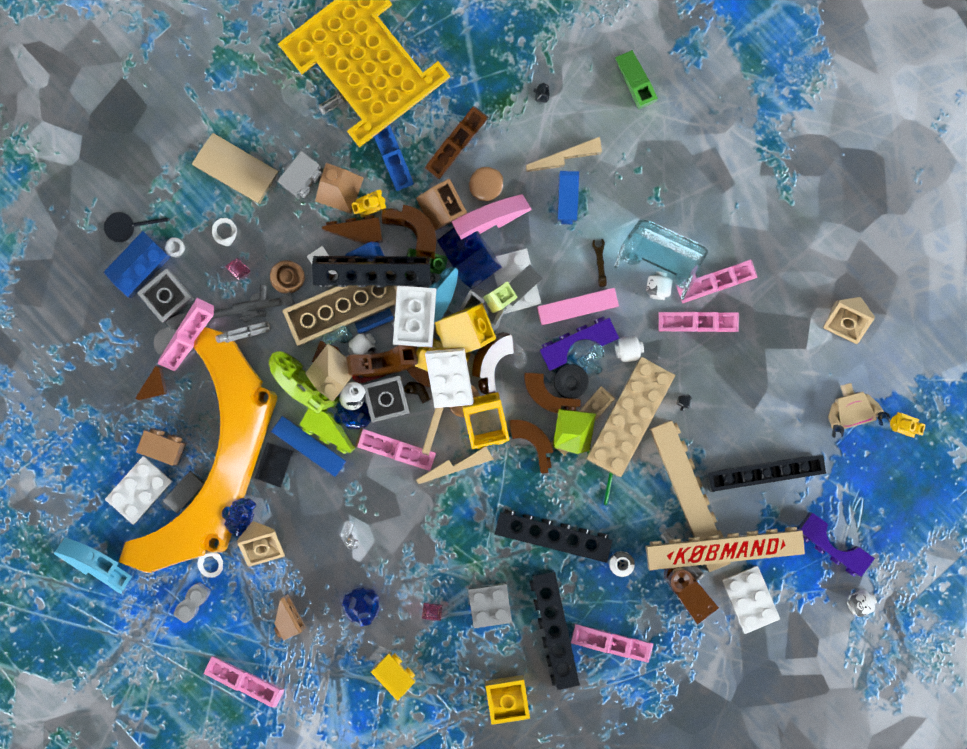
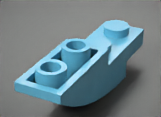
[429,267,458,327]
[54,538,132,594]

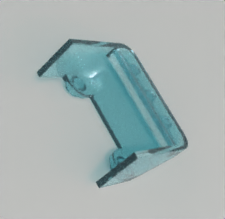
[613,220,708,300]

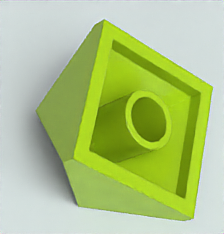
[553,409,596,454]

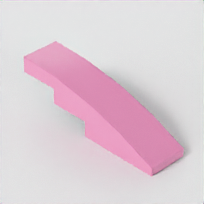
[452,194,532,240]
[676,260,758,304]
[659,312,739,332]
[571,624,653,663]

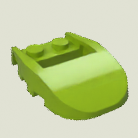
[269,351,340,414]

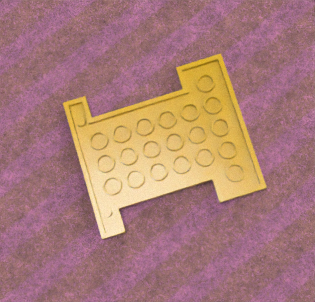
[278,0,450,148]

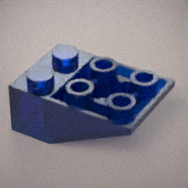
[437,228,502,289]

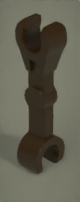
[592,239,607,287]

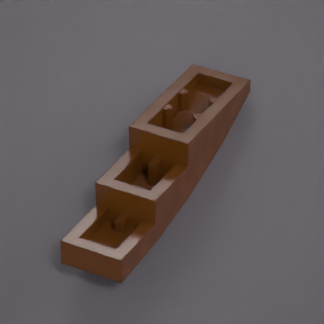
[425,106,489,179]

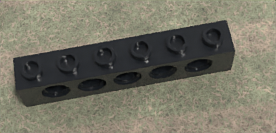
[312,256,430,287]
[706,454,826,492]
[494,509,613,563]
[529,570,580,690]

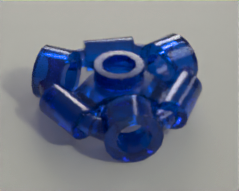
[334,400,371,430]
[222,498,257,536]
[342,587,381,627]

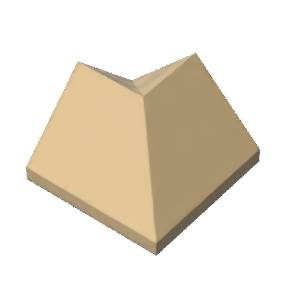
[823,297,875,344]
[237,521,285,567]

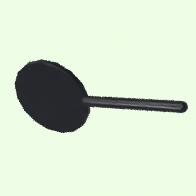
[104,212,170,242]

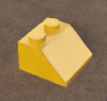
[371,652,416,701]

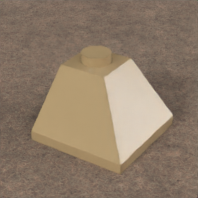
[305,343,352,402]

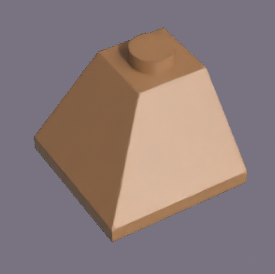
[315,163,364,214]
[274,594,306,641]

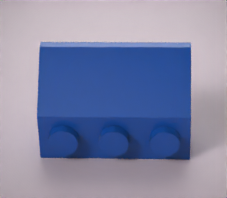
[104,231,171,298]

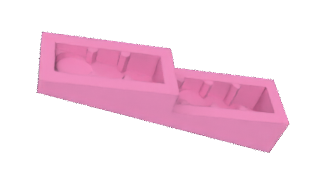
[537,288,619,326]
[158,298,214,371]
[355,428,436,471]
[204,656,285,707]

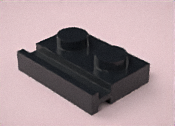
[254,442,294,488]

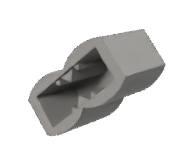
[174,582,211,623]

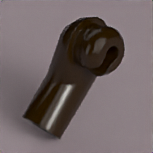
[404,381,431,404]

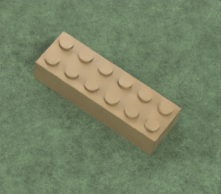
[282,271,397,347]
[586,357,676,477]

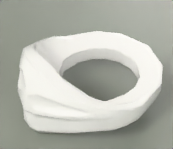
[212,218,237,246]
[198,550,223,577]

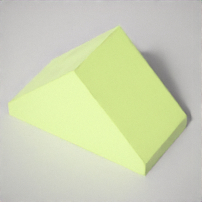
[483,281,518,313]

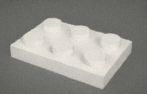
[490,248,542,314]
[393,286,437,347]
[425,348,474,408]
[105,456,173,525]
[722,566,780,634]

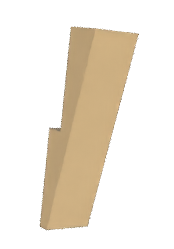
[526,137,602,172]
[416,447,494,484]

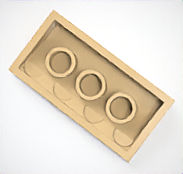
[192,133,279,204]

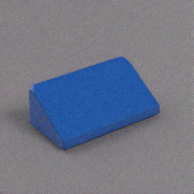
[355,308,393,334]

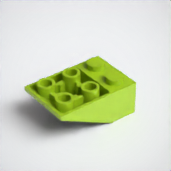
[299,408,356,454]

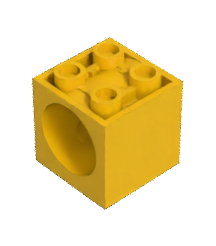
[434,303,496,353]
[485,675,530,725]

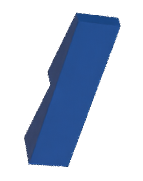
[374,124,414,191]
[271,416,346,477]

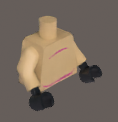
[828,383,890,438]

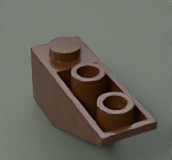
[322,215,383,245]

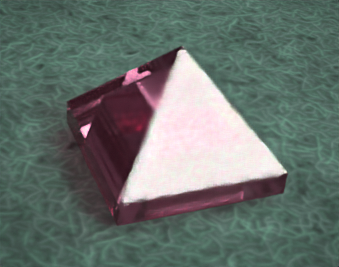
[226,258,250,280]
[422,603,443,621]

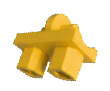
[351,190,386,218]
[890,412,925,438]

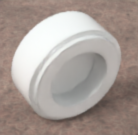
[165,238,185,257]

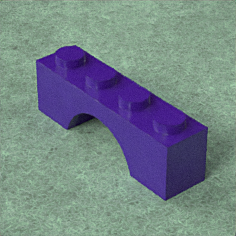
[539,316,619,371]
[797,512,875,577]

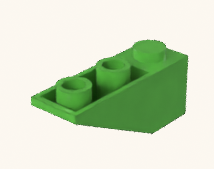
[615,50,658,110]

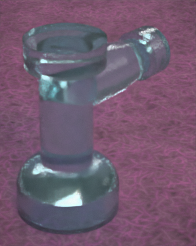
[323,326,352,345]
[577,344,605,374]

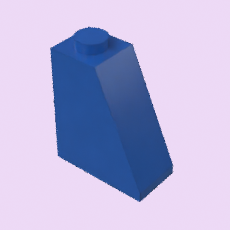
[557,171,579,225]

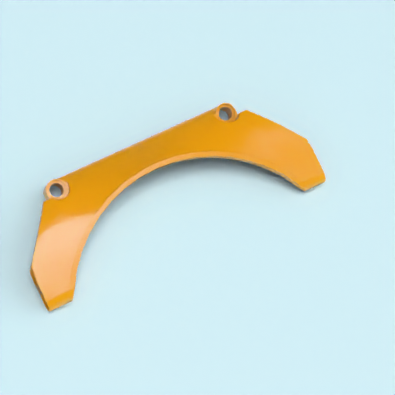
[119,327,277,573]

